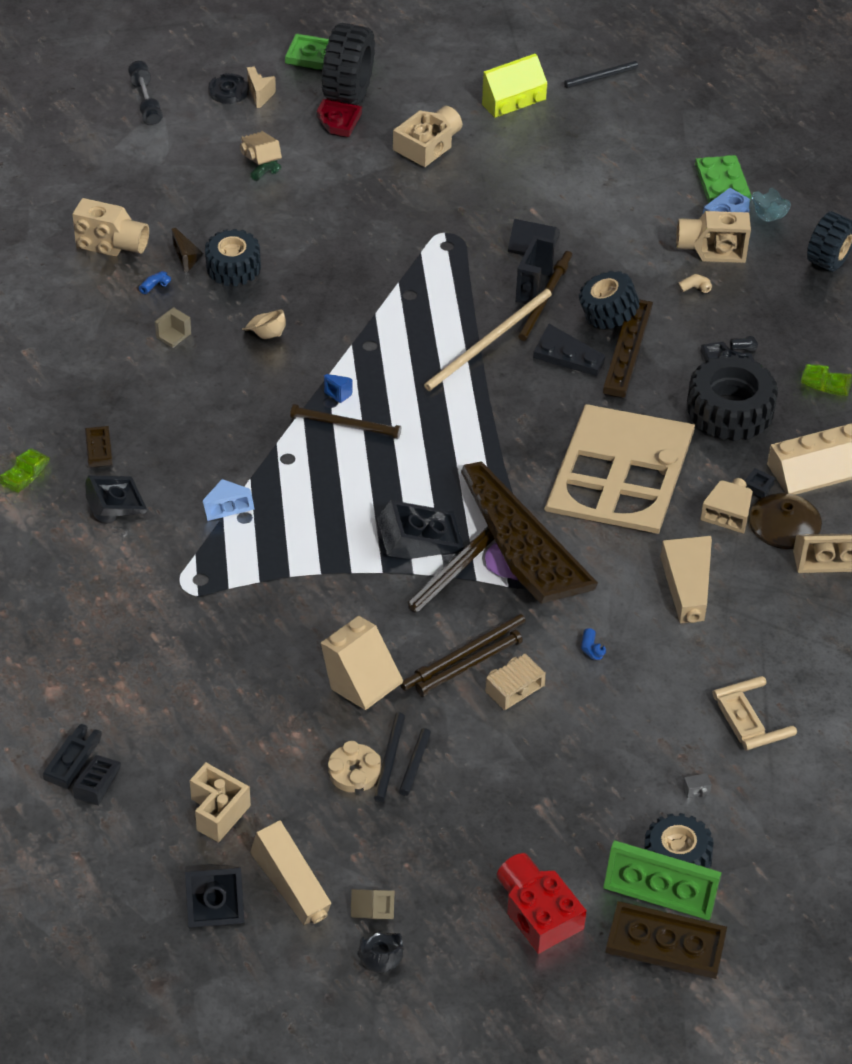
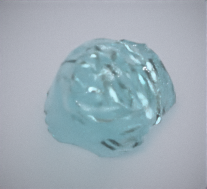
[752,188,791,222]

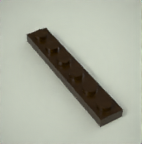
[603,299,653,398]

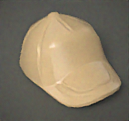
[242,309,286,340]

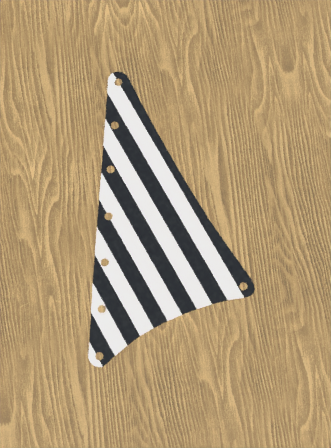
[179,233,526,596]

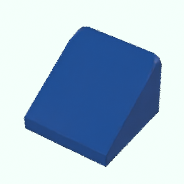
[324,374,353,403]

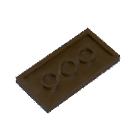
[605,901,727,979]

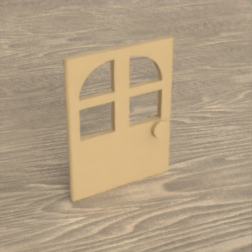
[544,404,695,534]

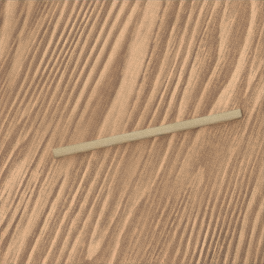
[424,289,552,391]

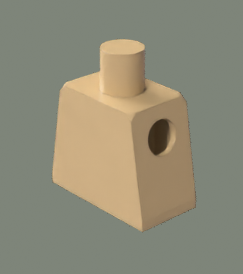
[701,478,753,534]

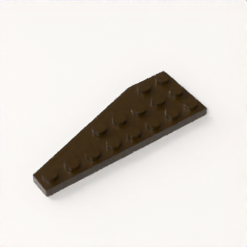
[461,461,598,604]

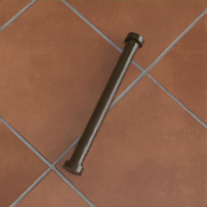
[290,404,402,439]
[415,629,523,697]

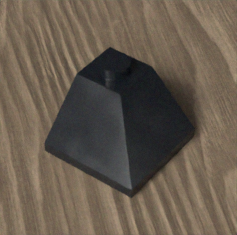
[185,864,245,928]

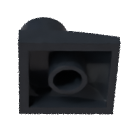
[85,475,147,523]

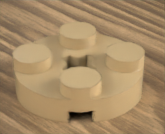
[328,741,381,792]

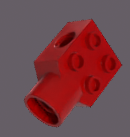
[497,853,587,954]

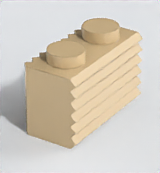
[240,131,282,165]
[485,653,546,710]

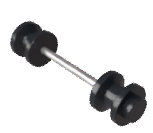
[128,61,163,125]

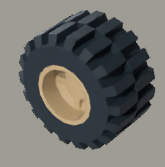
[807,211,852,272]
[205,229,261,286]
[578,271,640,329]
[644,813,714,869]

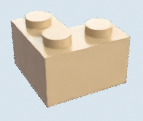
[190,763,251,843]

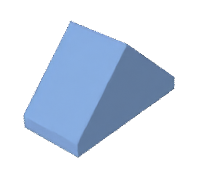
[203,479,255,521]

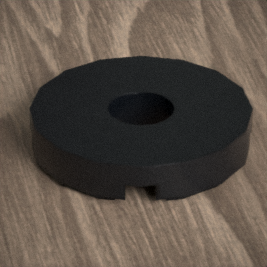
[208,73,249,104]

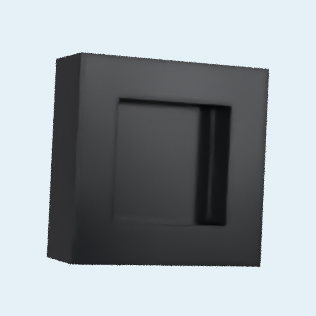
[745,468,776,498]

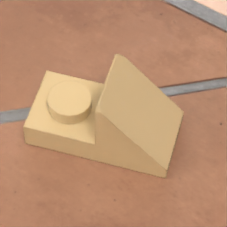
[247,66,276,108]

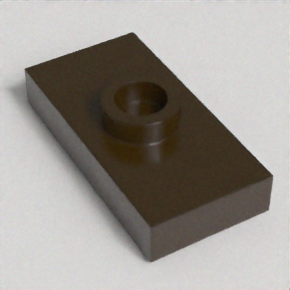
[85,426,113,467]

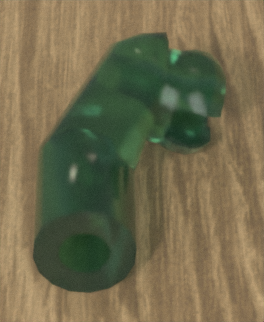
[250,160,282,181]

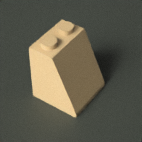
[321,616,403,710]

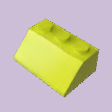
[482,54,547,118]

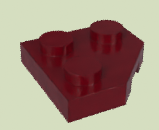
[317,98,362,137]

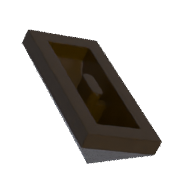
[172,228,204,272]

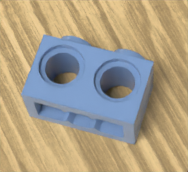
[703,188,750,214]

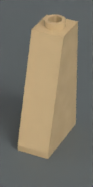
[660,536,712,623]
[250,820,332,925]

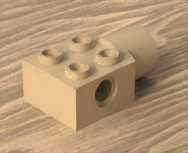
[393,106,462,167]
[72,198,149,257]
[676,211,751,263]

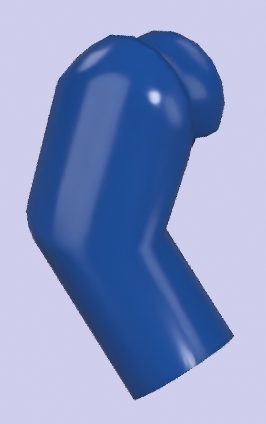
[139,271,171,295]
[581,628,606,660]

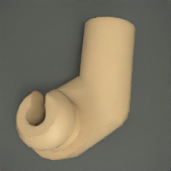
[678,274,712,293]

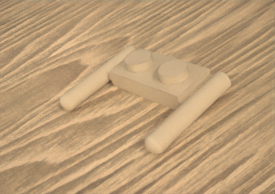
[713,676,797,751]

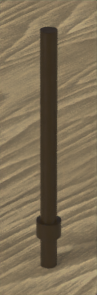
[518,251,572,341]
[400,614,526,691]

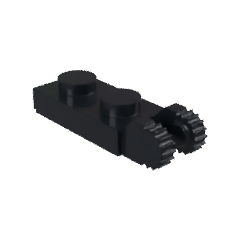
[43,724,102,789]

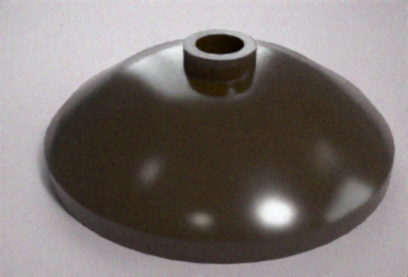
[749,493,822,549]

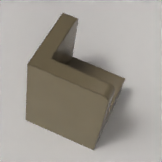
[155,307,191,347]
[351,889,395,919]

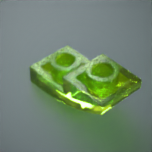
[801,364,852,396]
[0,448,50,493]

